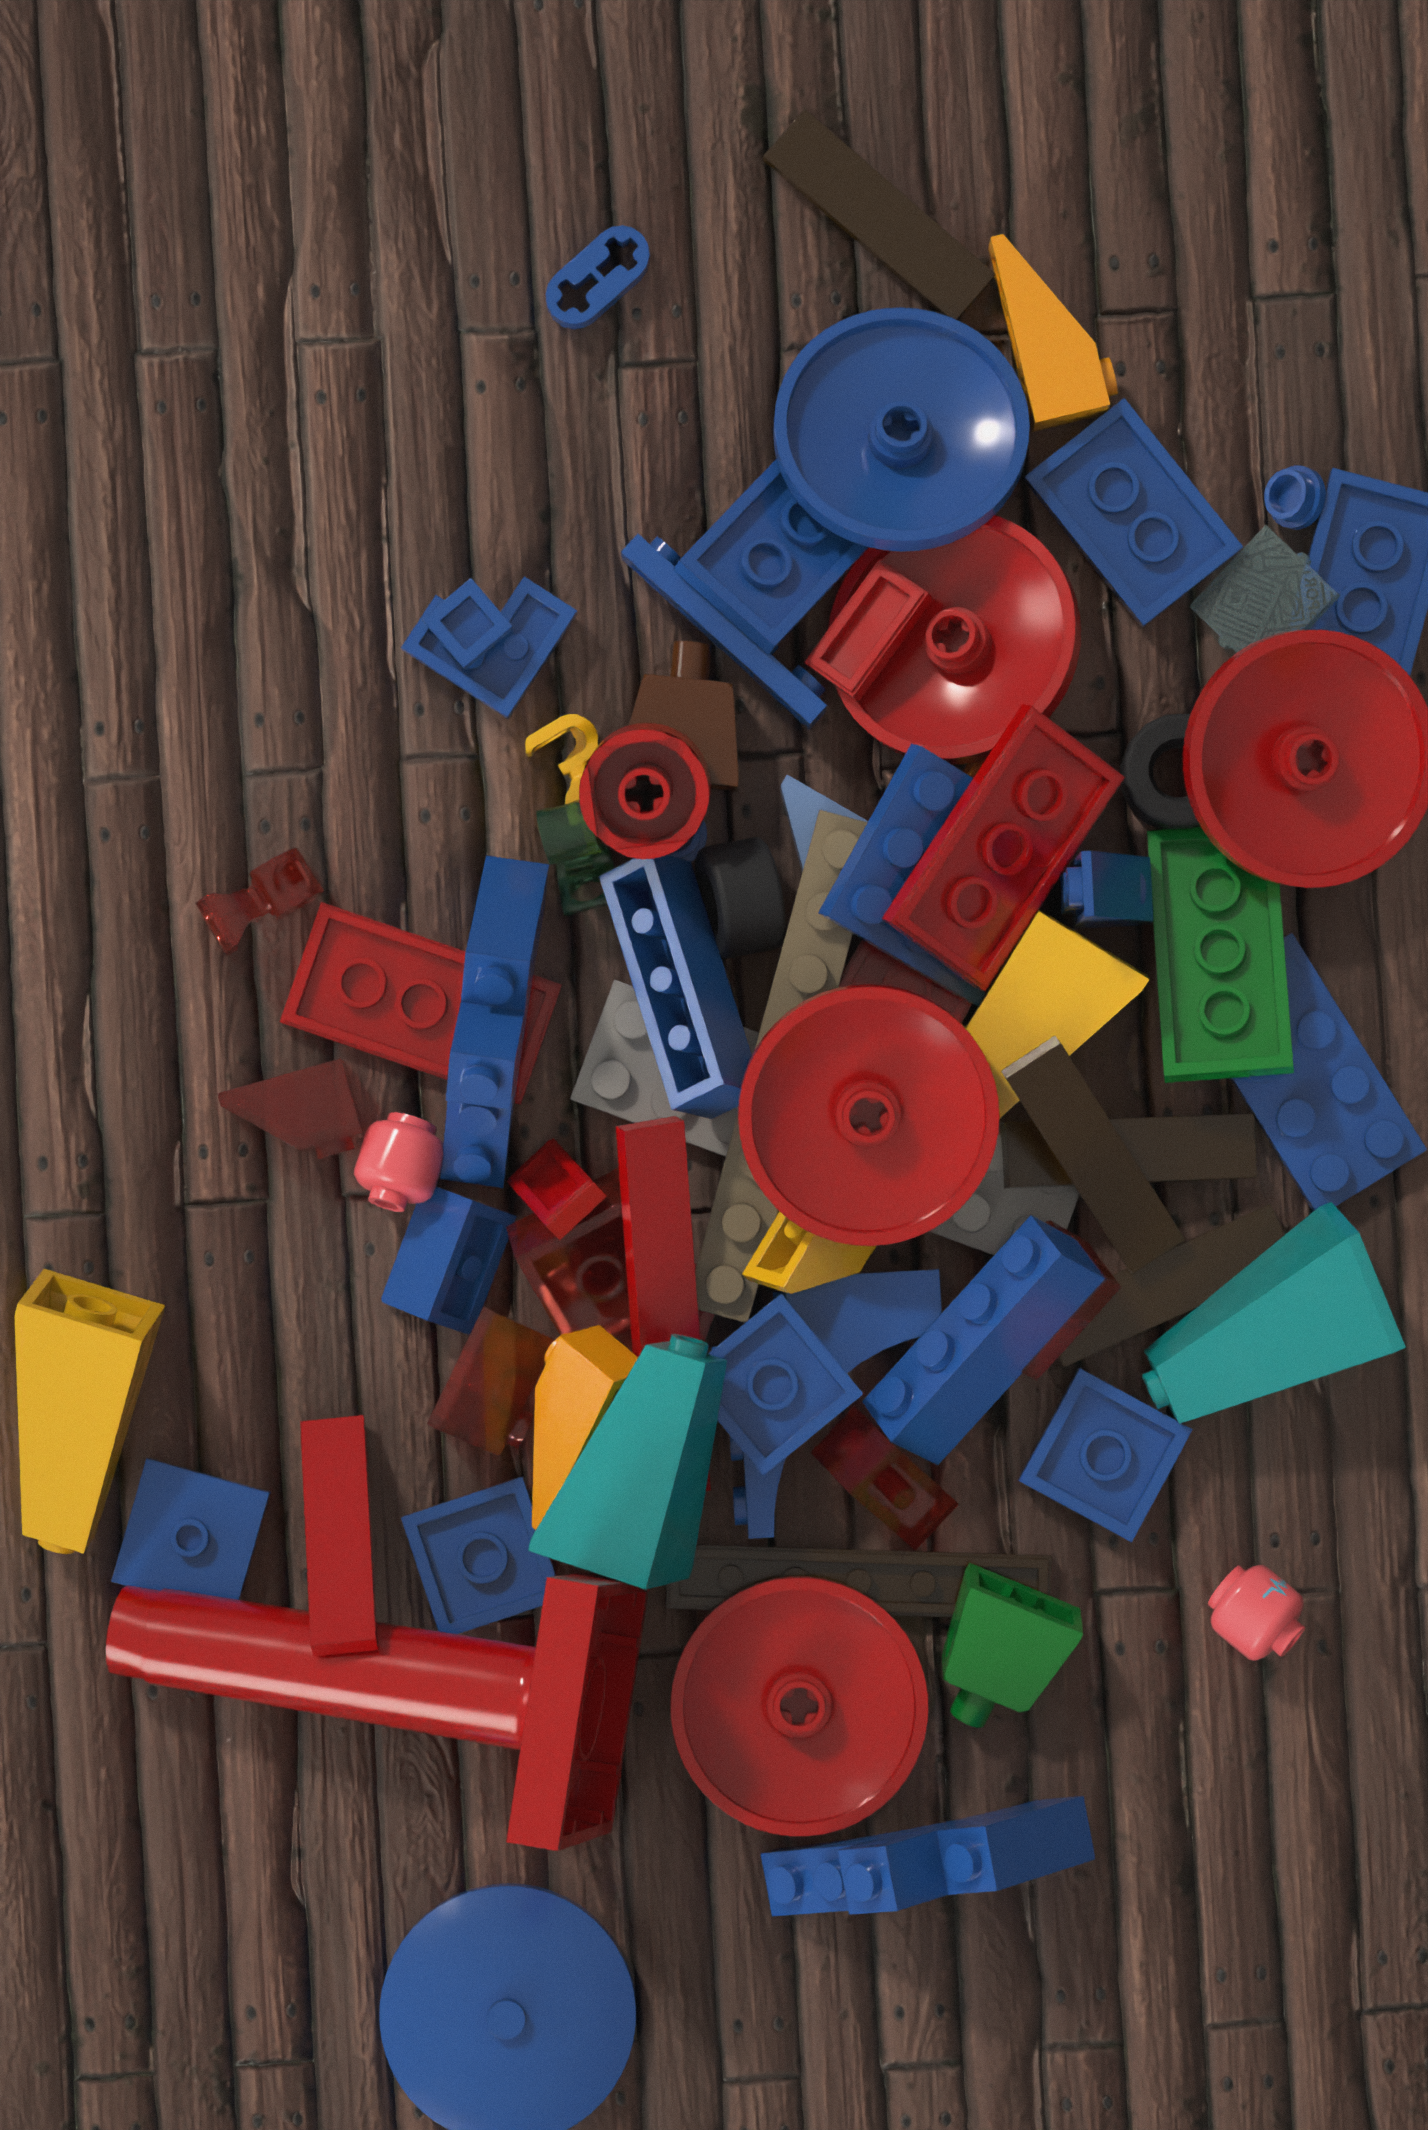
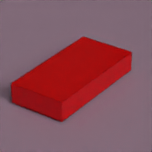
[804,559,934,702]
[507,1138,607,1240]

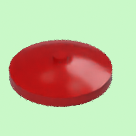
[828,515,1081,765]
[1183,630,1428,888]
[738,984,1000,1246]
[671,1576,928,1836]

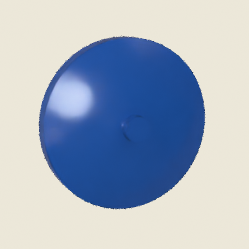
[773,307,1030,552]
[379,1883,636,2130]

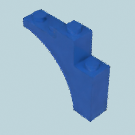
[440,855,549,1188]
[712,1269,942,1539]
[760,1796,1095,1917]

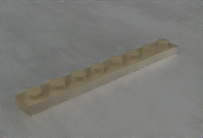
[695,810,868,1323]

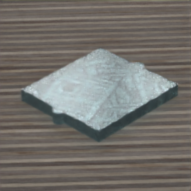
[1189,525,1340,652]

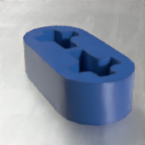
[545,225,650,330]

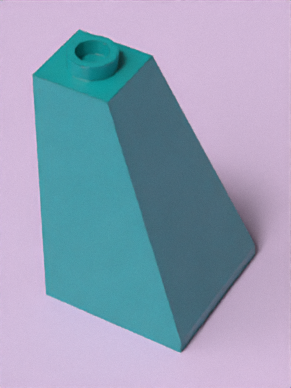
[1142,1202,1406,1424]
[528,1334,727,1590]

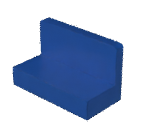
[381,1186,517,1336]

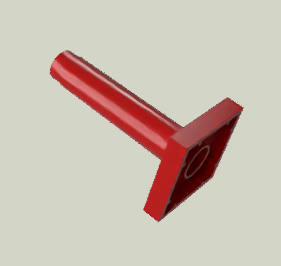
[106,1572,649,1851]

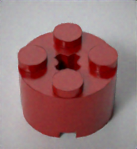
[579,723,712,859]

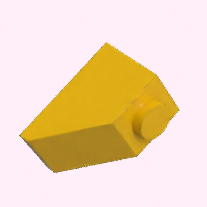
[742,1211,876,1294]

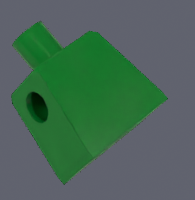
[942,1562,1083,1728]

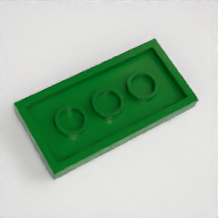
[1147,827,1294,1083]

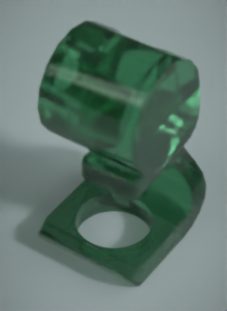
[536,800,615,916]

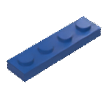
[621,534,827,730]

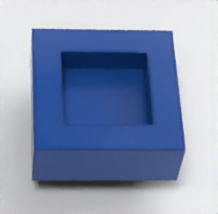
[422,578,513,670]

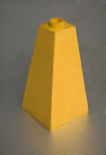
[966,909,1149,1119]
[14,1269,166,1554]

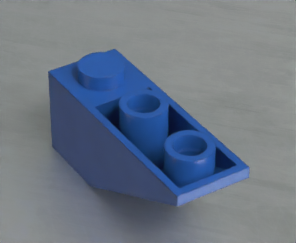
[1059,851,1154,929]

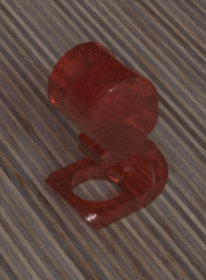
[195,848,324,956]

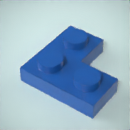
[401,576,578,720]

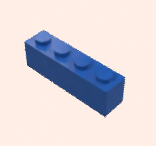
[599,855,752,1119]
[862,1215,1107,1465]

